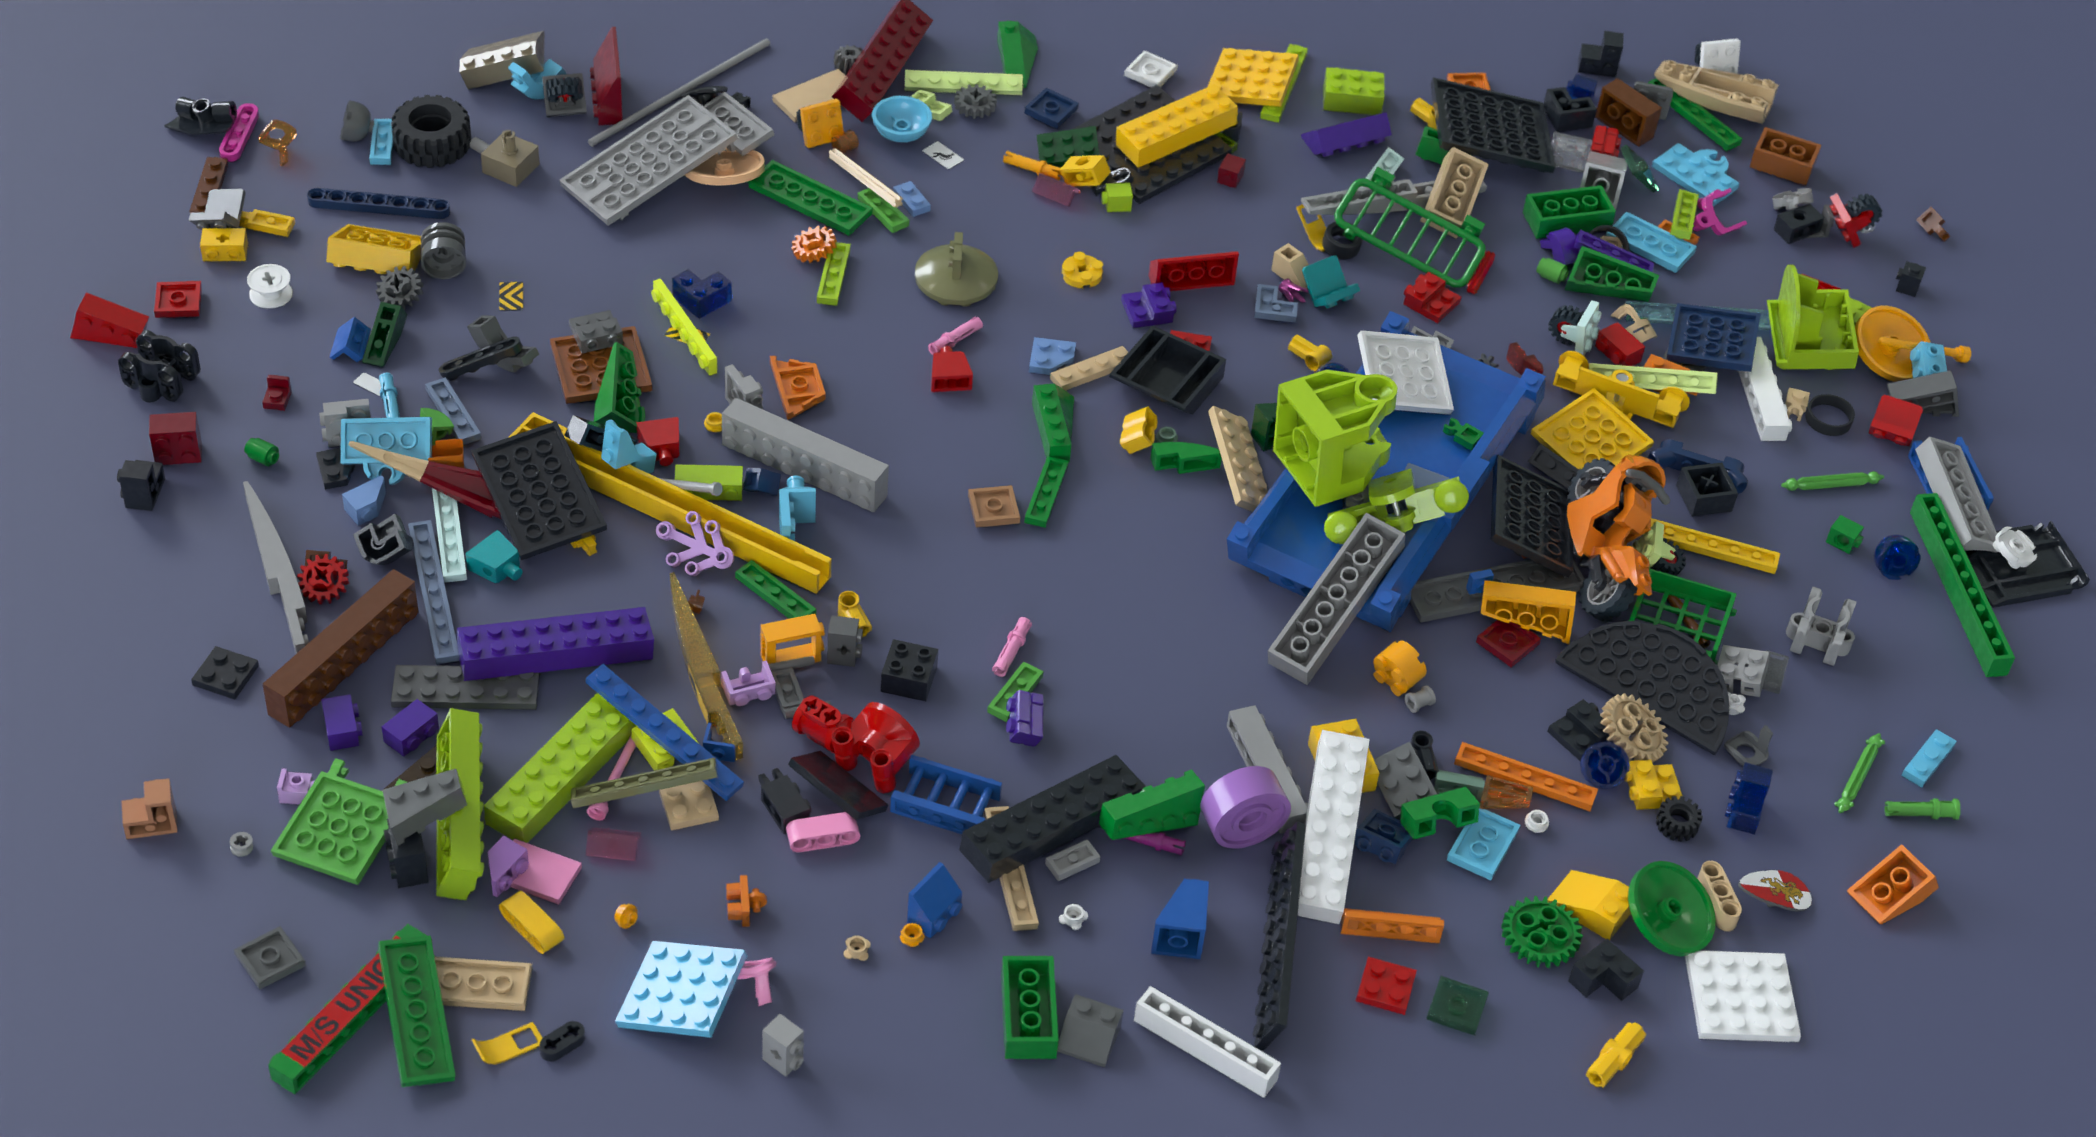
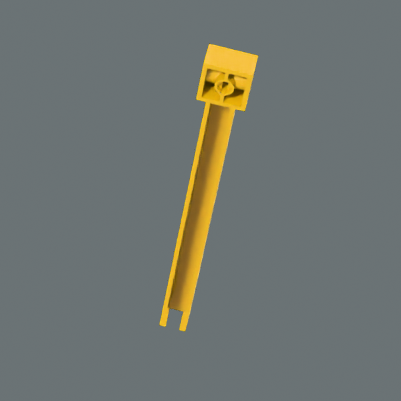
[509,412,832,594]

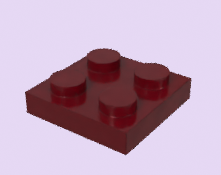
[1476,620,1541,668]

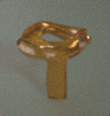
[258,119,297,166]

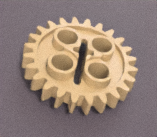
[1600,693,1668,763]

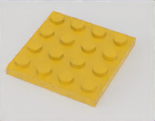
[1208,48,1299,107]
[1531,388,1654,469]

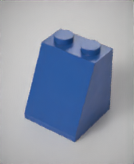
[1151,879,1209,959]

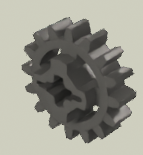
[954,84,997,119]
[376,266,424,310]

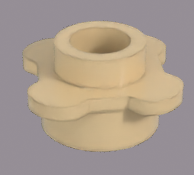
[844,936,870,961]

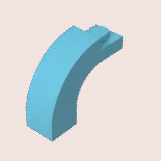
[508,59,567,99]

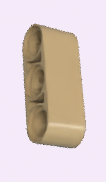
[1697,861,1742,931]

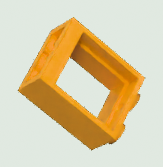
[761,614,825,664]

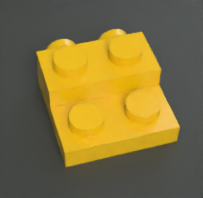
[1623,760,1682,810]

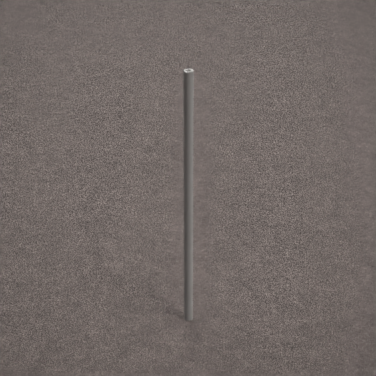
[588,38,770,147]

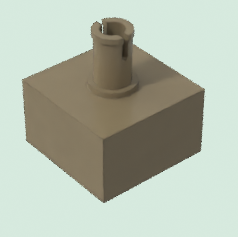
[481,130,540,187]

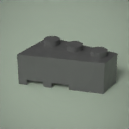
[1887,370,1959,417]
[382,769,467,846]

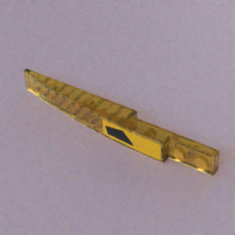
[670,572,743,760]

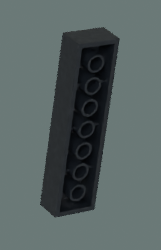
[959,755,1146,883]

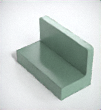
[1434,770,1485,803]

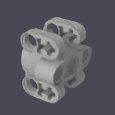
[1786,587,1857,666]

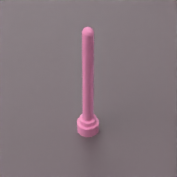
[587,736,636,821]

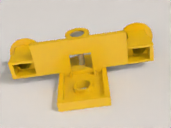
[1553,351,1690,428]

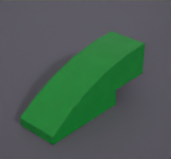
[1150,442,1222,474]

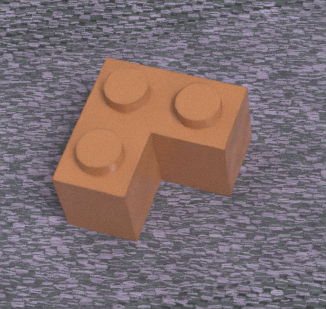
[122,778,178,839]

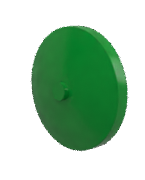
[1628,861,1716,956]

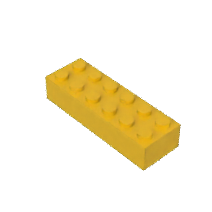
[1116,84,1238,168]

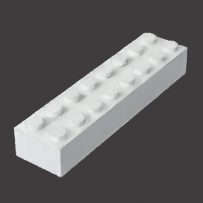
[1297,730,1370,924]

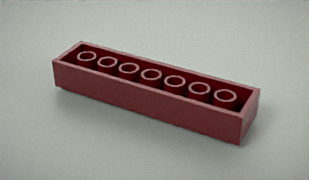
[831,0,933,122]

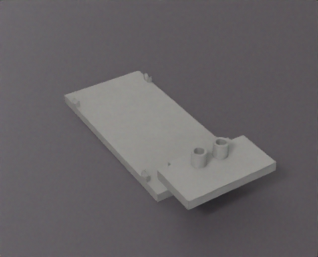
[559,92,774,226]

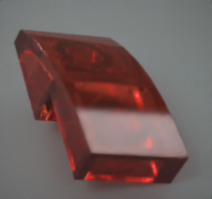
[1506,342,1544,375]

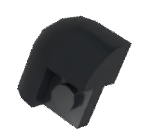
[353,514,414,565]

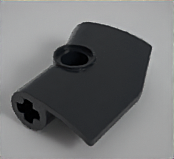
[164,96,237,135]

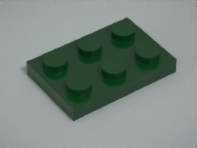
[1037,126,1100,167]

